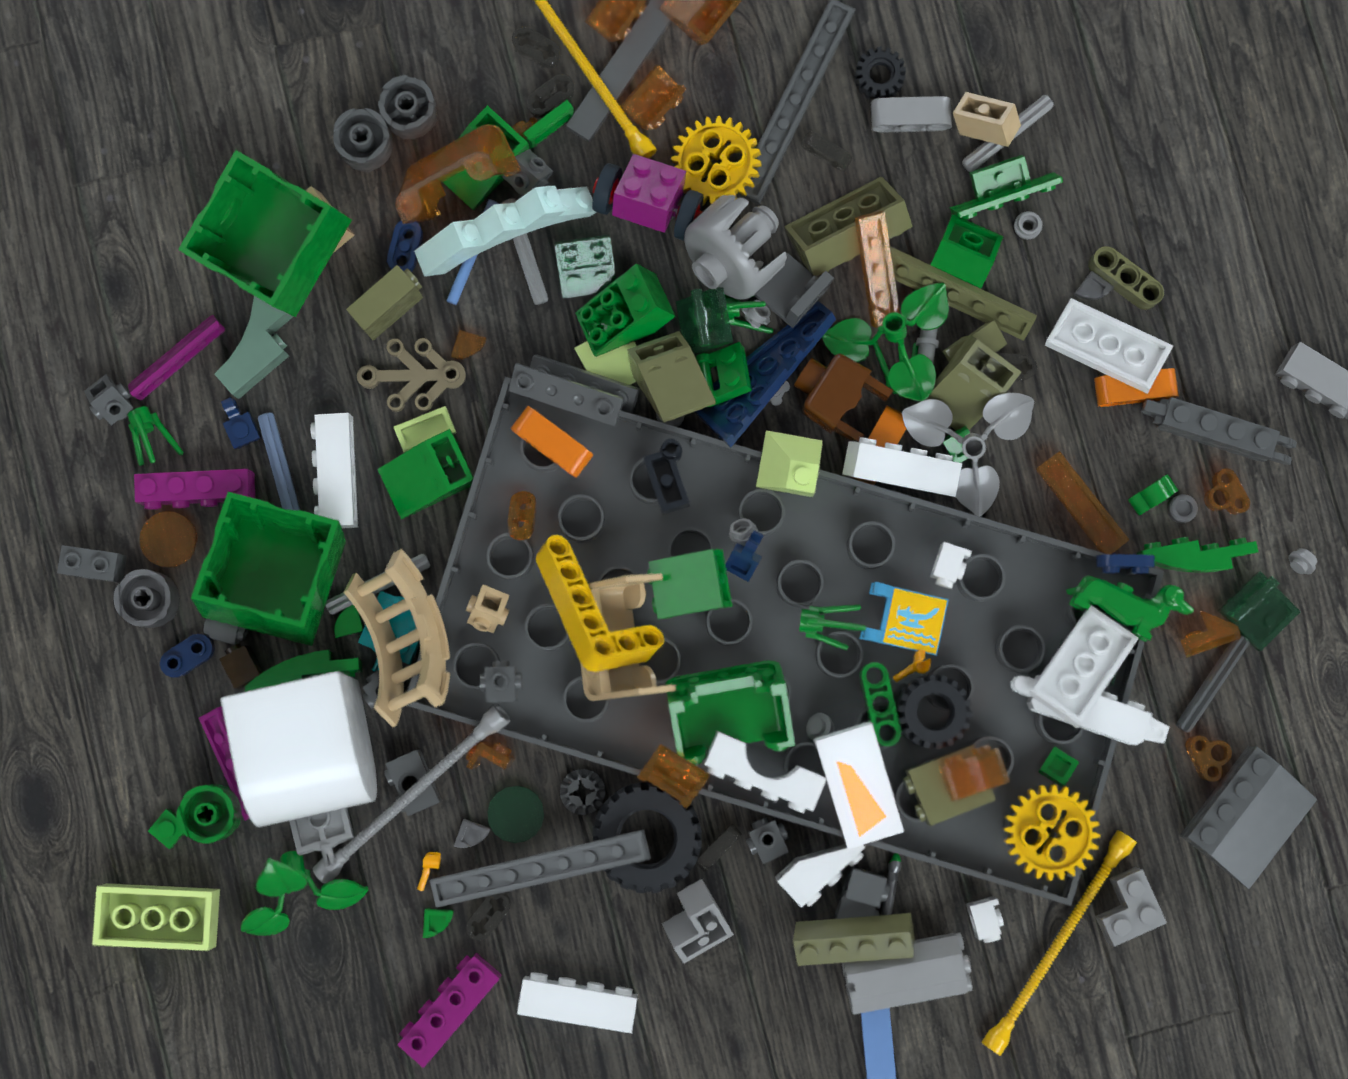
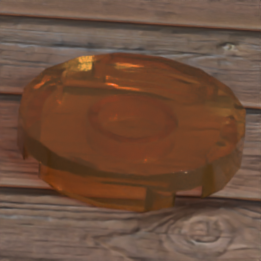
[140,512,197,567]

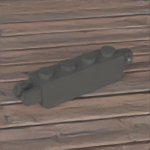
[1140,397,1297,465]

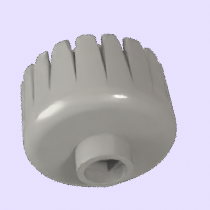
[684,195,787,299]

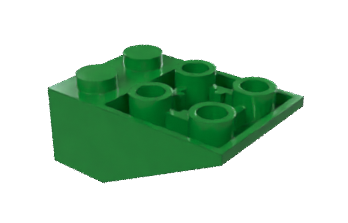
[433,105,530,211]
[575,263,675,357]
[377,429,474,520]

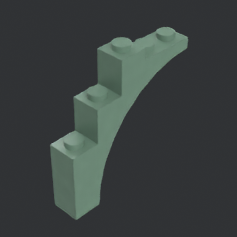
[215,296,294,399]

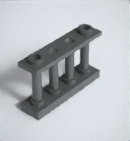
[509,354,640,426]

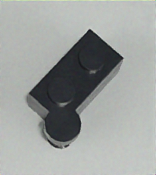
[643,438,690,516]

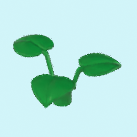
[822,283,949,401]
[241,851,368,936]

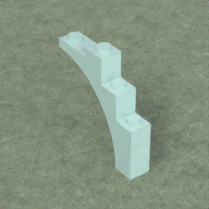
[414,185,596,276]

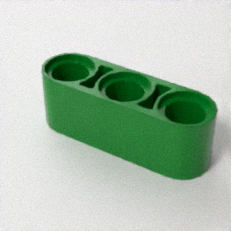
[859,663,901,746]

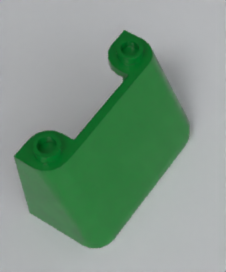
[665,660,795,766]

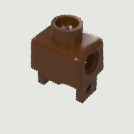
[794,354,893,442]

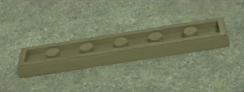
[873,244,1037,341]

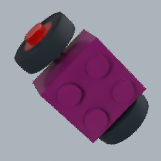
[592,154,704,241]

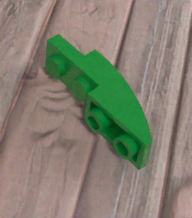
[1136,537,1259,573]
[245,650,363,692]

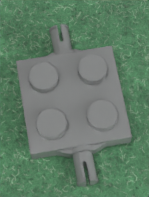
[289,808,354,867]

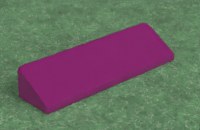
[128,315,225,400]
[199,706,250,821]

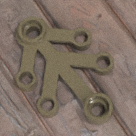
[357,338,466,412]

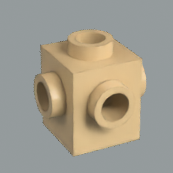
[466,585,510,633]

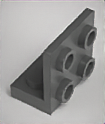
[754,253,834,328]

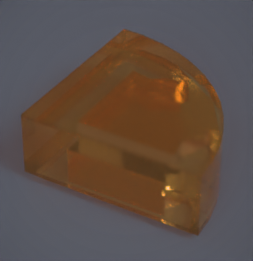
[512,117,538,139]
[451,330,487,359]

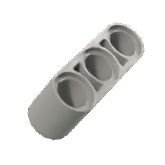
[871,96,952,132]

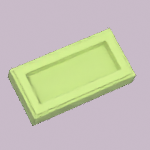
[394,406,457,453]

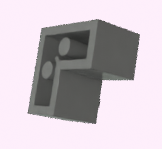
[834,865,890,919]

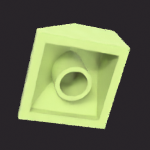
[756,431,822,497]

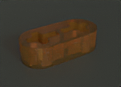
[508,491,536,540]

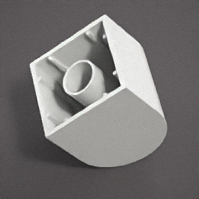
[221,672,377,827]

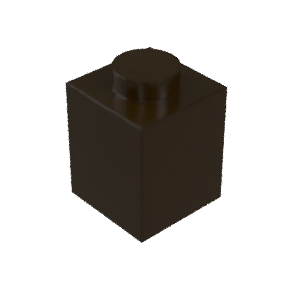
[219,643,264,689]

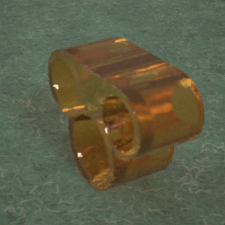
[1204,468,1250,515]
[1185,736,1232,782]

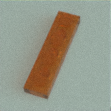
[855,211,900,328]
[1036,451,1129,554]

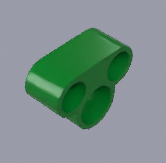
[1128,474,1179,516]

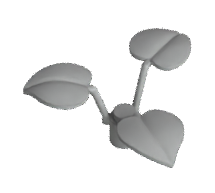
[902,393,1034,517]

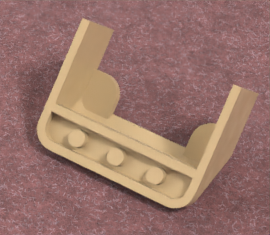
[581,574,676,701]

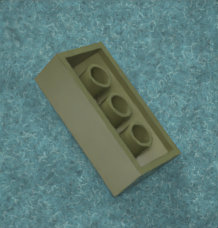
[784,176,913,276]

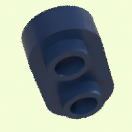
[387,219,423,272]
[1096,554,1155,574]
[160,634,215,678]

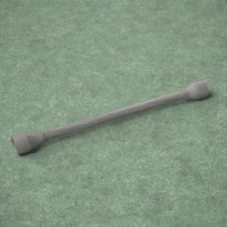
[313,704,510,884]

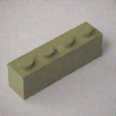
[793,913,915,966]

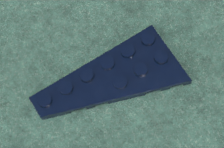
[694,301,836,448]

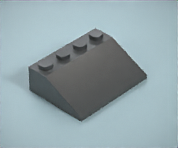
[1179,746,1317,889]

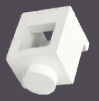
[930,542,972,589]
[966,896,1004,943]

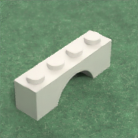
[704,731,827,813]

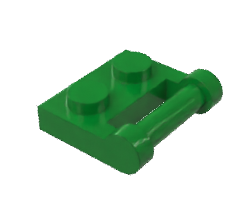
[695,342,752,407]

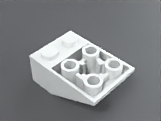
[775,844,865,908]

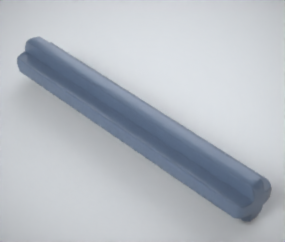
[258,413,300,510]

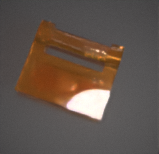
[637,744,710,808]

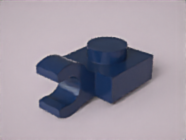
[221,397,261,450]
[725,530,764,582]

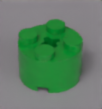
[176,784,242,843]

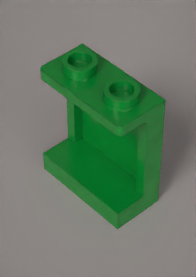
[647,549,732,619]

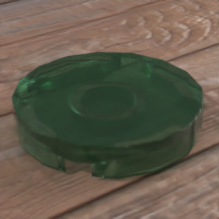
[487,786,545,843]

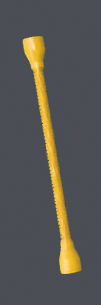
[534,0,657,159]
[981,830,1137,1056]

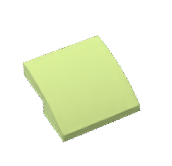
[574,341,636,385]

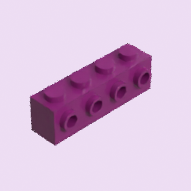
[134,469,255,510]
[398,953,502,1068]

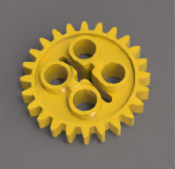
[671,116,762,206]
[1003,784,1100,881]

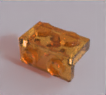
[585,0,647,42]
[620,65,687,130]
[465,741,515,770]

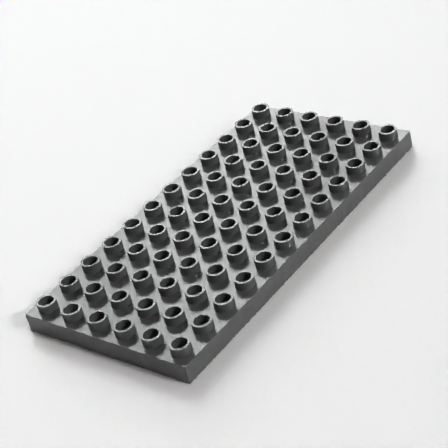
[406,376,1164,906]

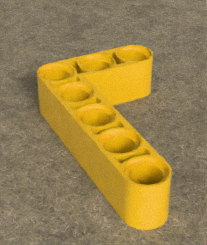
[536,535,664,672]

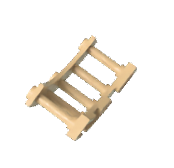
[343,549,450,727]

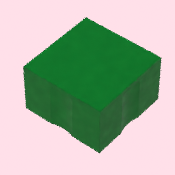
[178,150,352,317]
[191,492,346,646]

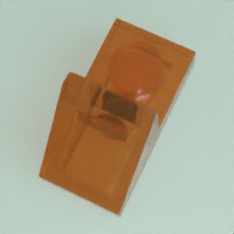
[1180,611,1241,658]

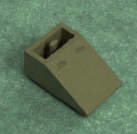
[627,331,716,423]
[920,335,1021,430]

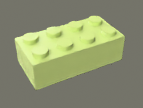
[92,884,220,951]

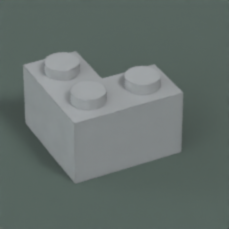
[1095,867,1167,947]
[662,879,734,963]

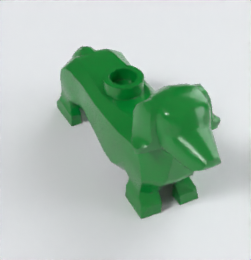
[1066,575,1194,642]

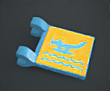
[859,582,949,656]

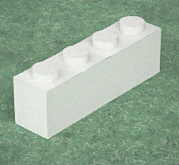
[311,413,358,528]
[842,437,962,497]
[517,972,638,1033]

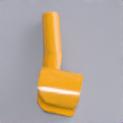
[893,650,931,683]
[417,852,441,891]

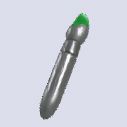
[881,853,901,915]

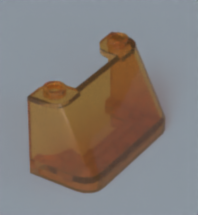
[395,124,521,224]

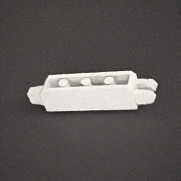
[1010,675,1169,745]

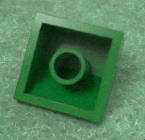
[930,214,1003,289]

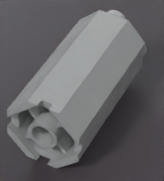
[842,933,972,1015]

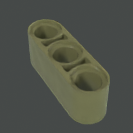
[1088,246,1164,310]

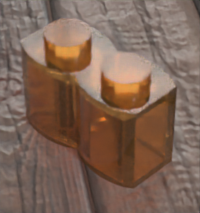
[939,744,1010,801]

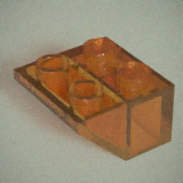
[659,0,742,46]

